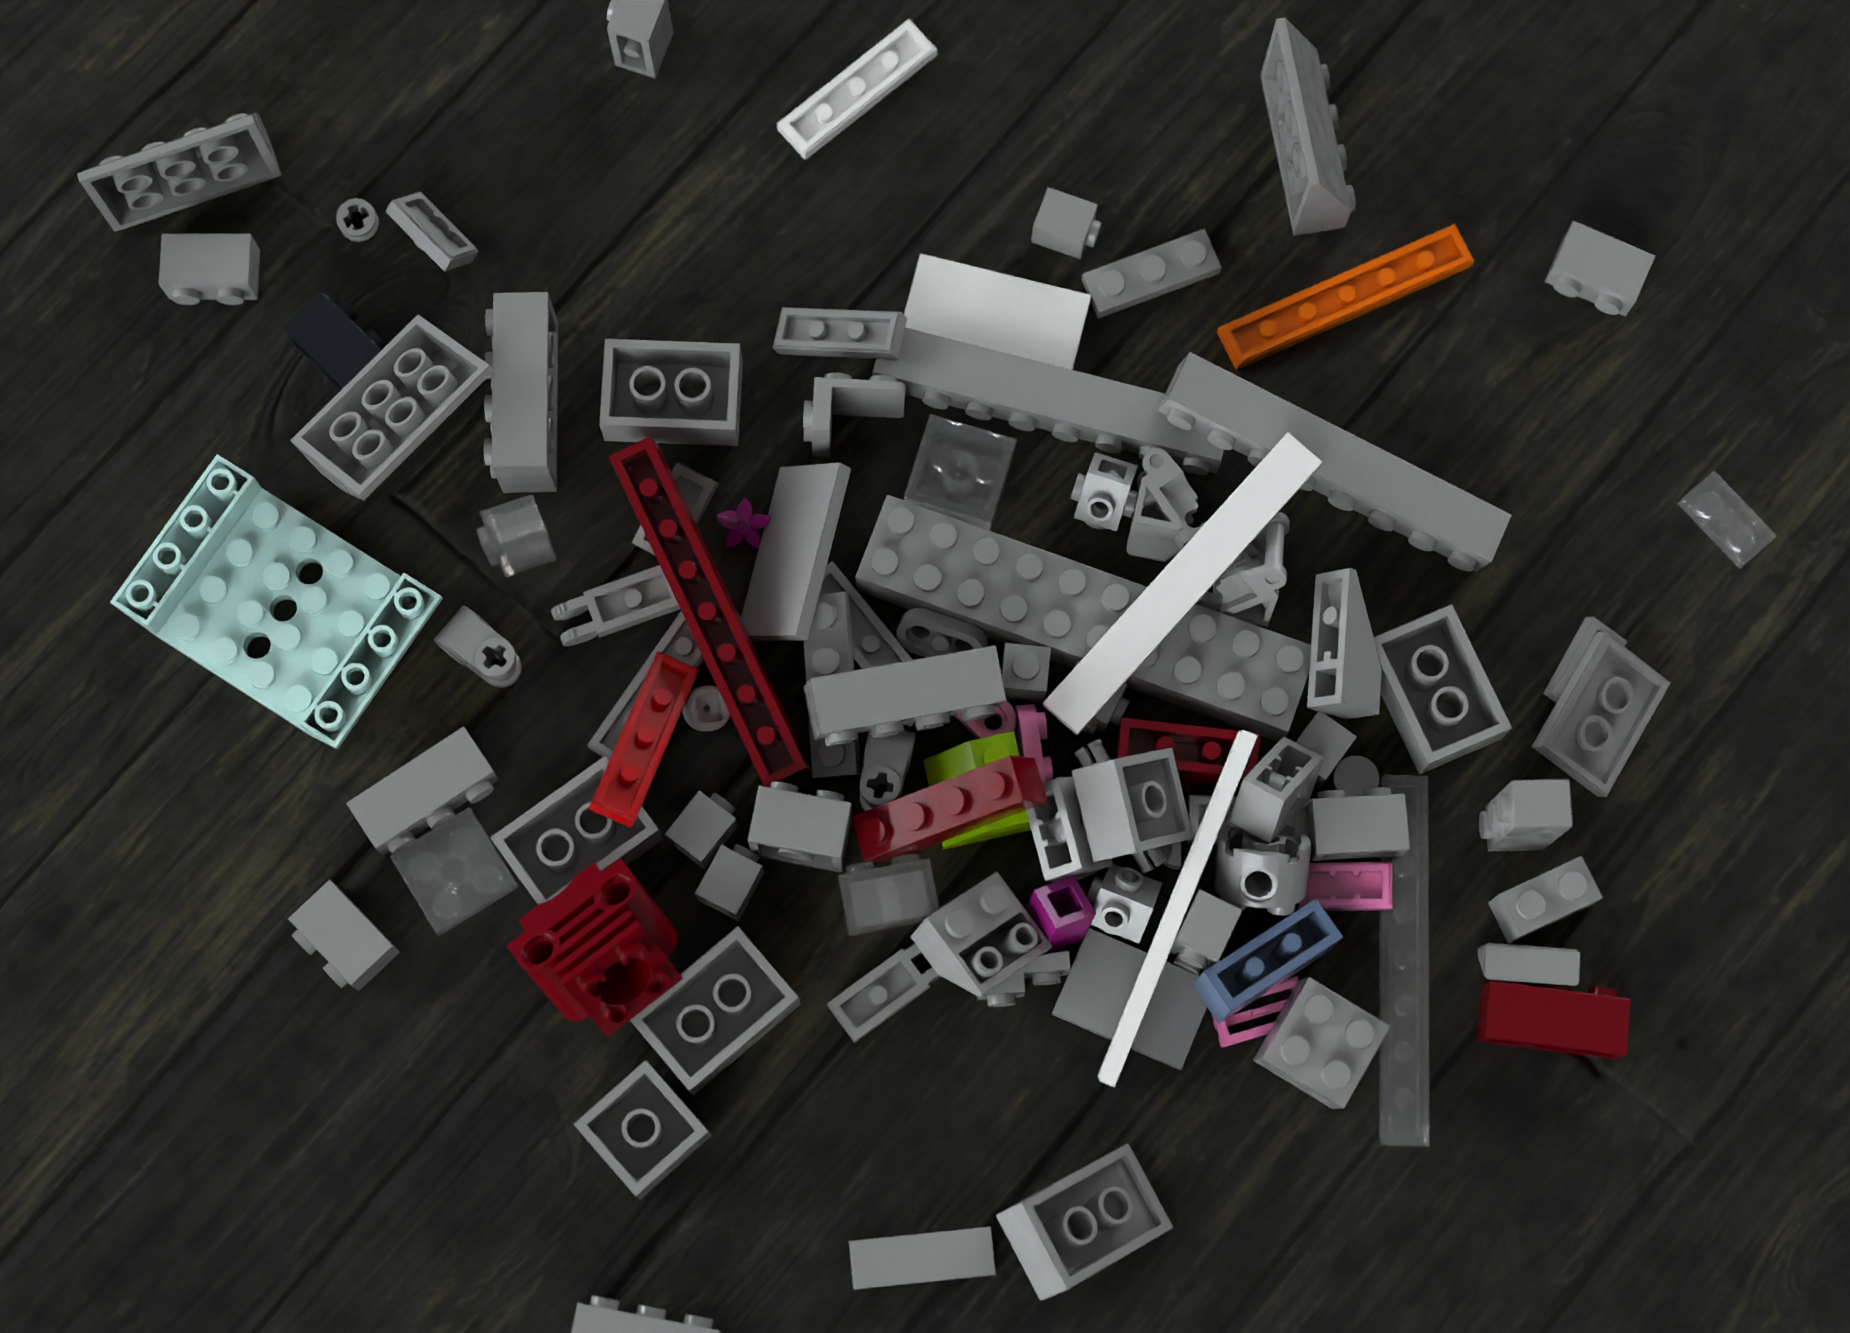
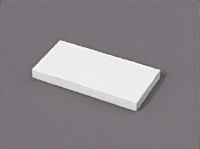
[904,253,1091,370]

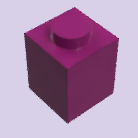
[1025,876,1096,955]

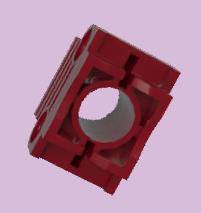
[507,858,683,1037]

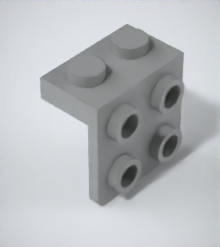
[803,373,905,457]

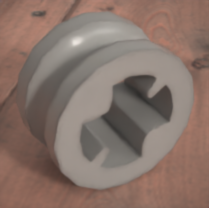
[336,198,379,242]

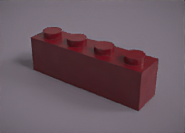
[851,756,1048,861]

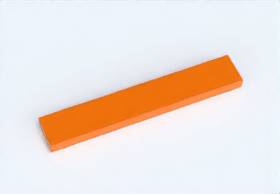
[1217,224,1475,370]

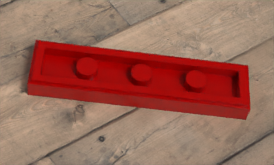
[588,651,699,828]

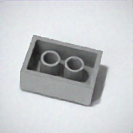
[599,339,743,446]
[1374,604,1512,775]
[490,756,663,905]
[630,926,800,1096]

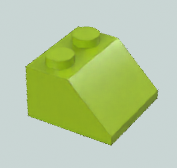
[923,731,1031,849]

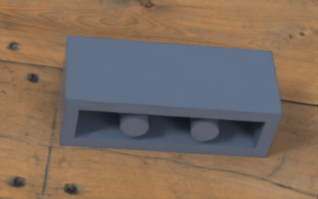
[1192,899,1343,1024]

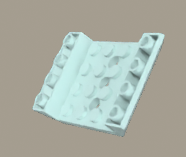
[110,454,443,749]

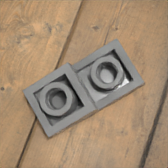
[977,951,1071,1007]

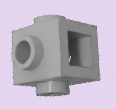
[1071,452,1138,532]
[1087,864,1162,943]

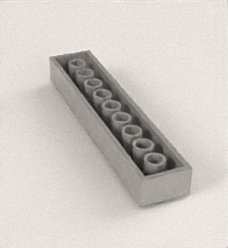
[855,495,1311,742]

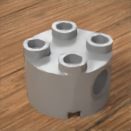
[1213,824,1311,916]

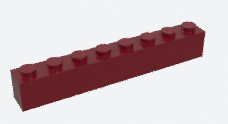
[609,436,812,788]

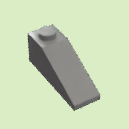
[1307,568,1382,720]

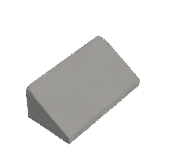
[1478,943,1580,986]

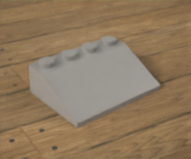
[1261,18,1356,235]
[77,112,282,232]
[290,315,494,501]

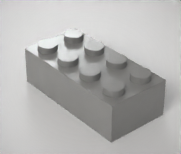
[484,292,558,493]
[803,645,1006,747]

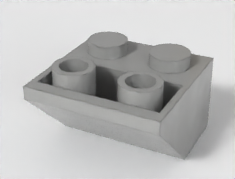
[910,872,1053,997]

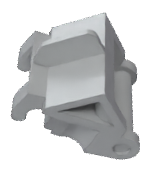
[1126,448,1206,562]
[1197,512,1290,627]

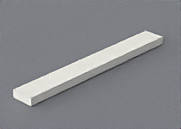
[1042,432,1322,735]
[1098,729,1257,1087]

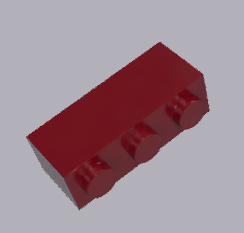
[1115,718,1260,788]
[1477,980,1631,1060]

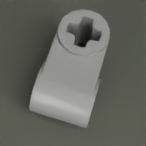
[433,605,522,688]
[859,730,916,811]

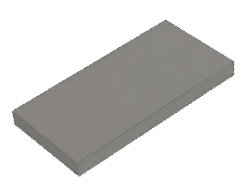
[741,463,851,641]

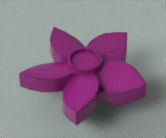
[716,497,771,549]

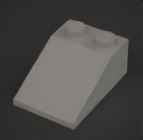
[996,1143,1173,1301]

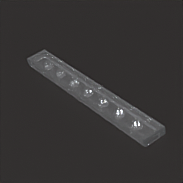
[1380,774,1429,1147]

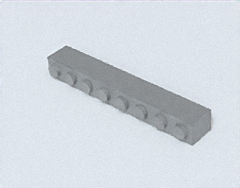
[873,328,1224,475]
[1157,352,1512,572]

